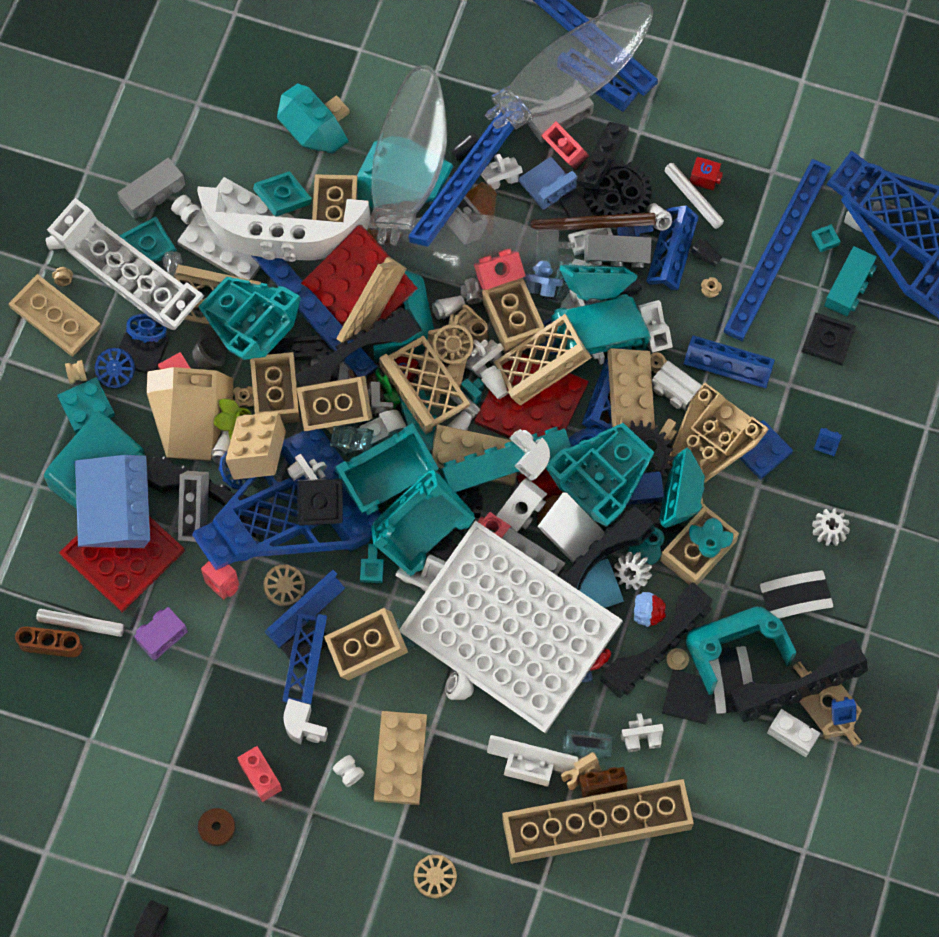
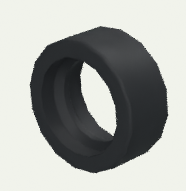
[133,900,169,937]

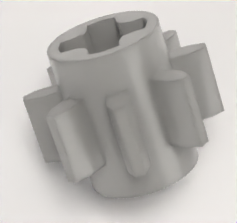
[461,278,484,304]

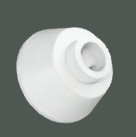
[445,672,474,700]

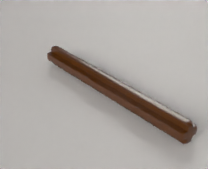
[531,213,656,232]

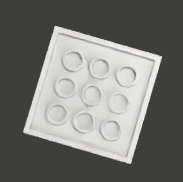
[177,177,294,280]

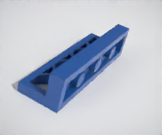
[557,48,638,112]
[646,205,699,290]
[684,335,775,388]
[581,348,625,430]
[264,570,345,648]
[282,613,327,705]

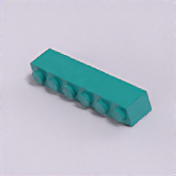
[438,427,571,493]

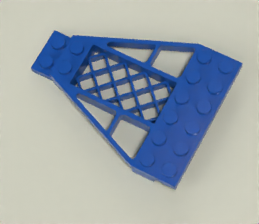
[826,150,939,319]
[192,429,381,570]

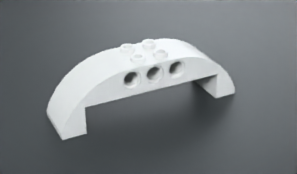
[197,186,371,262]
[47,198,204,330]

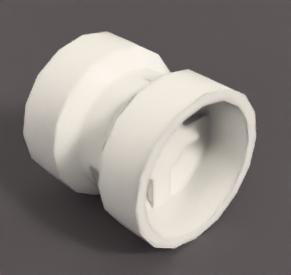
[171,195,201,224]
[333,755,364,787]

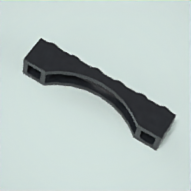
[295,307,422,387]
[147,455,270,540]
[559,506,655,591]
[600,582,713,698]
[730,639,868,723]

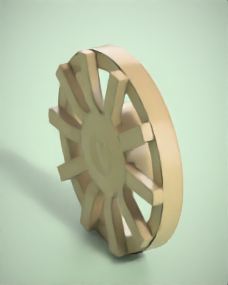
[433,324,473,365]
[263,564,305,606]
[414,855,457,899]

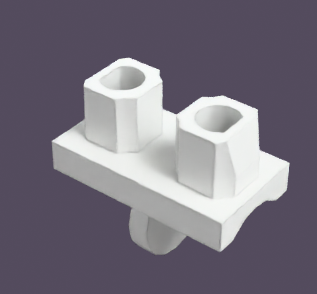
[481,154,523,190]
[465,339,504,378]
[287,454,327,481]
[621,713,664,752]

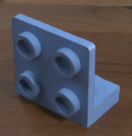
[519,157,577,210]

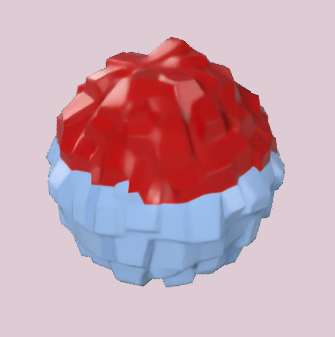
[634,592,666,627]

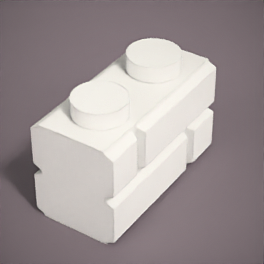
[652,361,702,411]
[767,709,820,757]

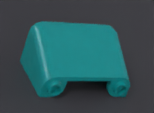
[550,294,651,355]
[44,411,145,509]
[334,423,439,515]
[371,470,475,576]

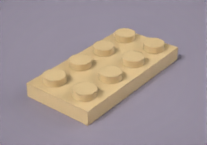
[8,274,101,357]
[607,348,655,429]
[431,424,517,486]
[374,711,427,805]

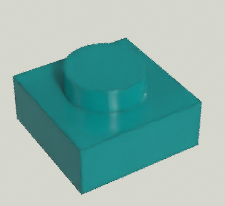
[811,224,841,253]

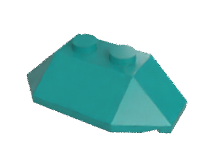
[277,83,349,154]
[560,265,638,301]
[659,447,705,528]

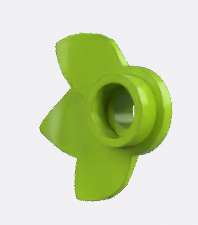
[214,399,252,439]

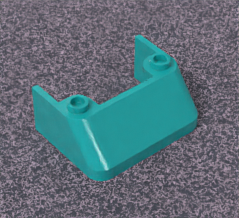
[373,270,434,363]
[685,606,796,695]

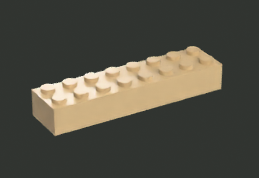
[502,779,694,864]

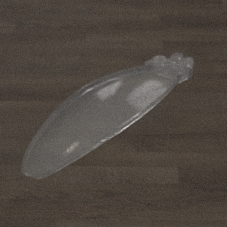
[485,2,653,129]
[369,65,447,245]
[374,213,575,284]

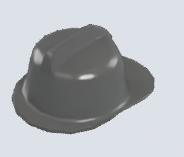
[192,326,227,370]

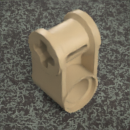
[449,304,489,343]

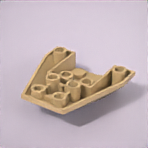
[147,367,234,461]
[667,382,769,483]

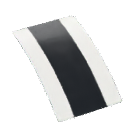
[760,570,833,618]
[709,646,753,714]

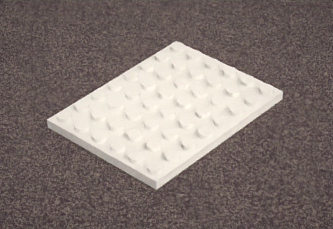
[399,521,623,733]

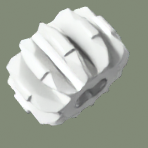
[812,509,850,546]
[614,552,652,590]

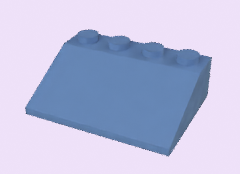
[75,455,150,548]

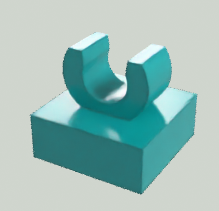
[460,378,485,405]

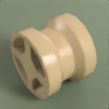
[65,360,87,384]

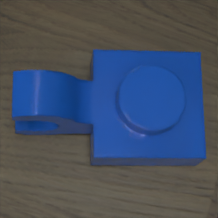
[616,225,654,237]

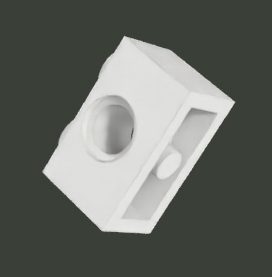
[497,478,547,532]

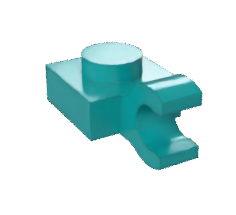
[360,544,384,583]

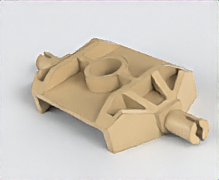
[418,314,470,403]
[793,661,862,747]

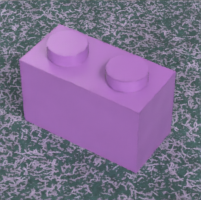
[134,607,188,661]

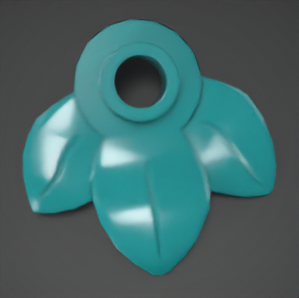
[689,518,733,558]
[627,528,664,565]

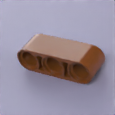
[15,627,83,657]

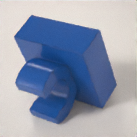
[814,428,842,456]
[832,697,856,725]

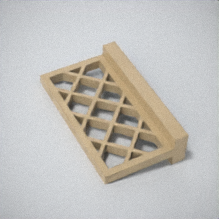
[336,257,407,342]
[176,264,261,326]
[494,314,592,406]
[379,336,470,435]

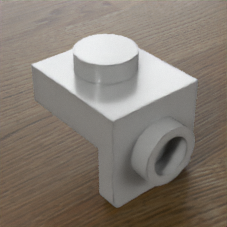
[368,382,393,417]

